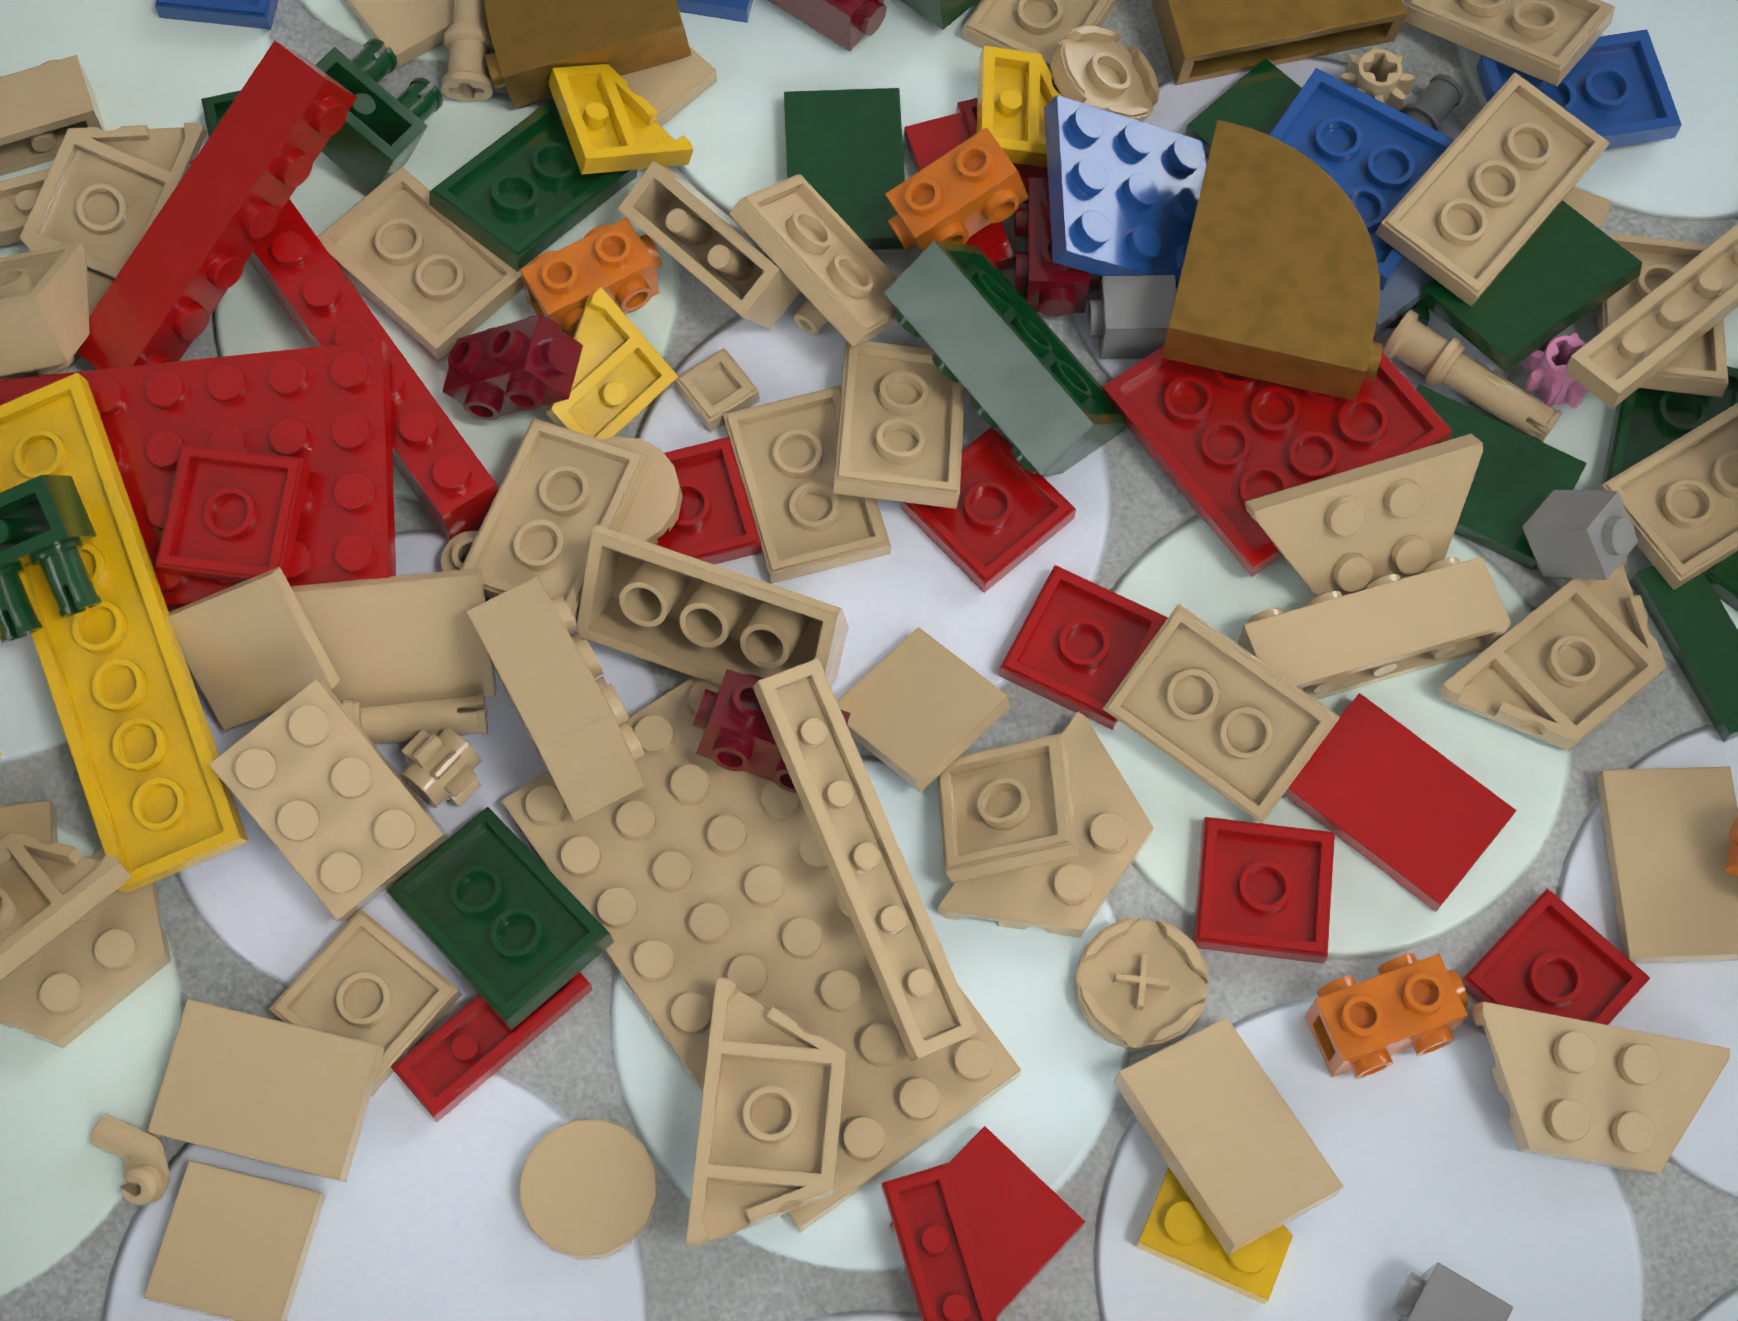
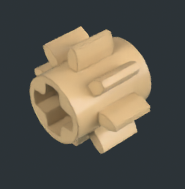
[1340,46,1414,111]
[401,728,482,808]

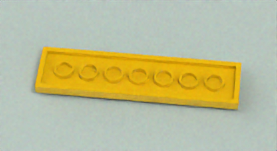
[0,373,249,894]

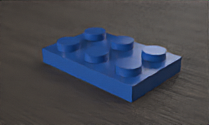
[1476,29,1682,149]

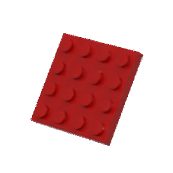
[1102,341,1452,577]

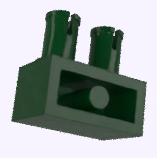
[315,38,443,193]
[0,475,102,643]

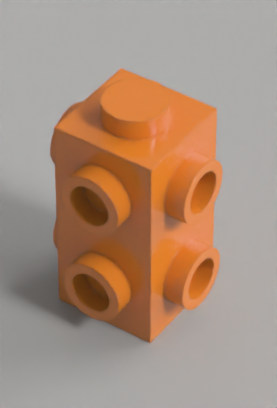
[885,127,1029,253]
[520,217,662,338]
[1305,953,1468,1079]

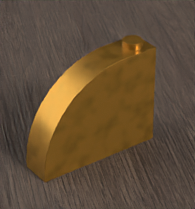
[484,0,691,108]
[1151,0,1407,86]
[1161,120,1383,401]

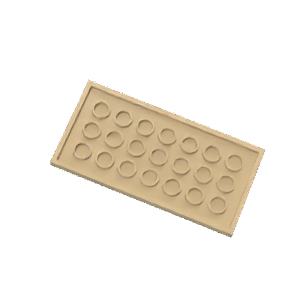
[501,676,1021,1233]

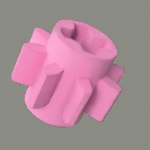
[1521,332,1590,409]

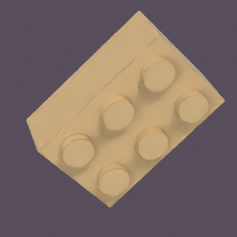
[466,576,645,822]
[209,679,450,921]

